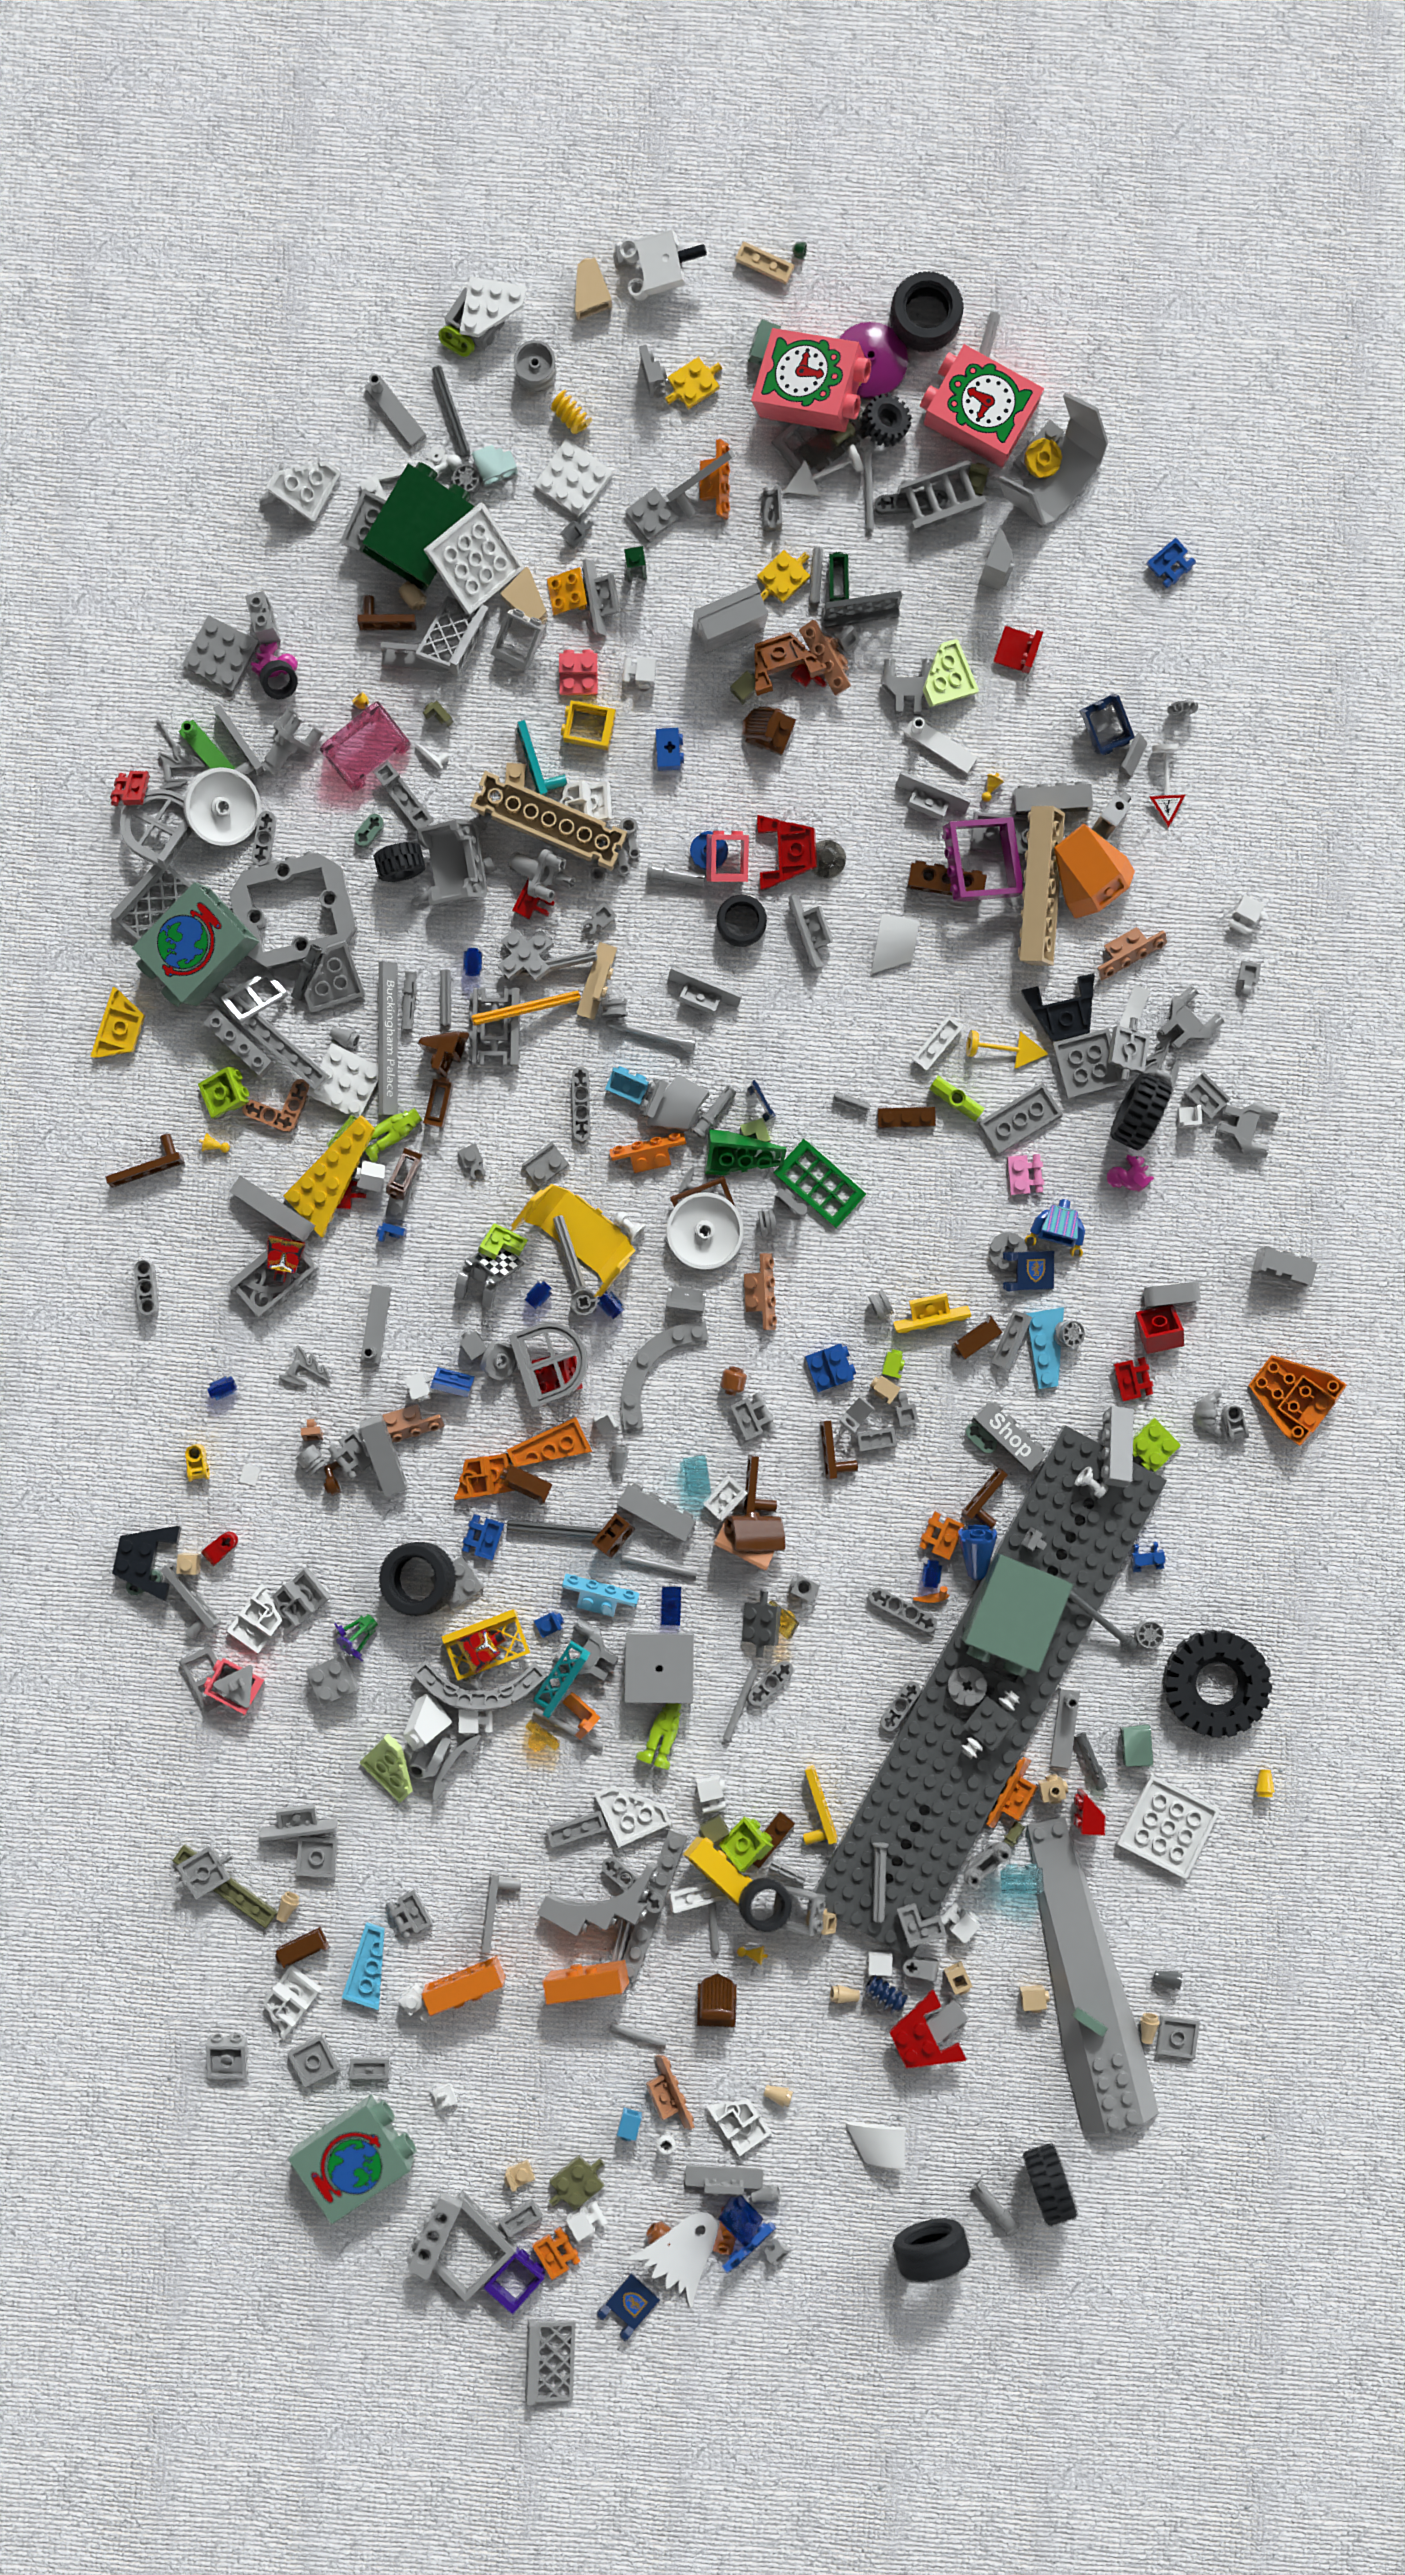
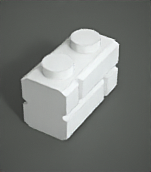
[405,1372,434,1402]

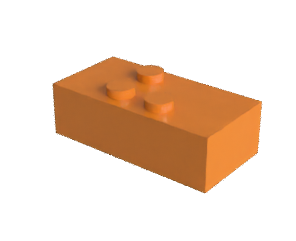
[421,1956,506,2016]
[542,1960,629,2005]

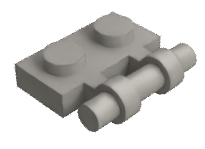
[730,1392,776,1441]
[328,1429,372,1479]
[386,1888,433,1939]

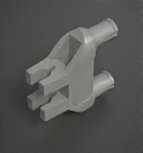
[881,658,933,715]
[1158,985,1224,1050]
[1216,1101,1281,1158]
[552,1618,618,1681]
[963,1842,1011,1888]

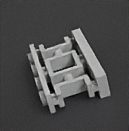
[469,988,521,1067]

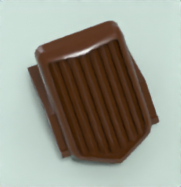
[743,706,796,756]
[418,1031,469,1078]
[697,1973,737,2027]

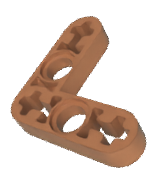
[242,1079,310,1132]

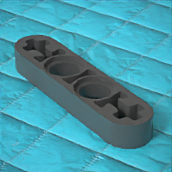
[874,490,948,515]

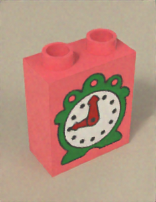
[751,328,871,432]
[919,344,1044,468]

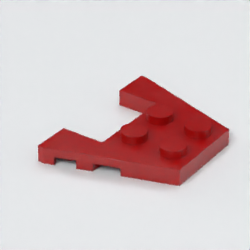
[757,815,817,890]
[889,1989,967,2069]

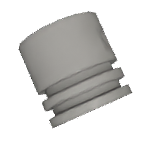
[295,1444,328,1476]

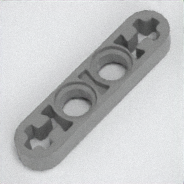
[572,1067,591,1142]
[868,1587,937,1632]
[602,1856,665,1913]

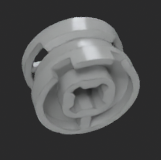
[452,465,480,496]
[601,999,628,1018]
[758,1209,777,1237]
[570,1289,598,1316]
[868,1290,894,1320]
[1054,1320,1085,1348]
[1135,1620,1164,1649]

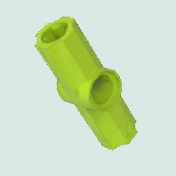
[929,1075,985,1122]

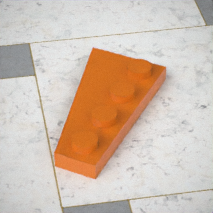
[507,1417,592,1467]

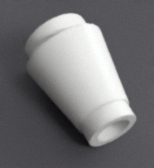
[656,2132,676,2155]

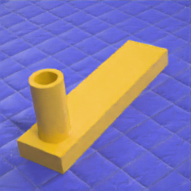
[803,1765,838,1845]

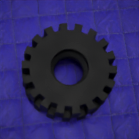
[861,394,912,447]

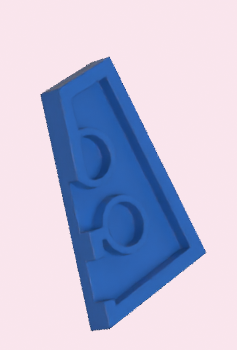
[722,2222,777,2273]

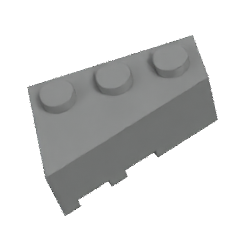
[1252,1246,1318,1286]

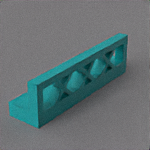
[533,1640,591,1719]

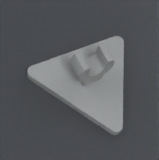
[213,1665,253,1708]

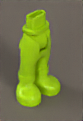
[365,1108,423,1163]
[635,1703,682,1770]

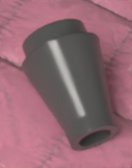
[1153,1970,1183,1990]

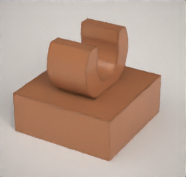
[301,1419,323,1441]

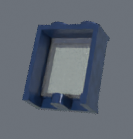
[1079,694,1135,755]

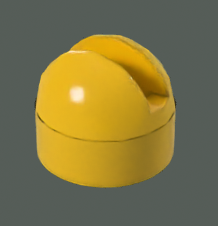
[352,692,369,709]

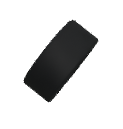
[259,660,298,700]

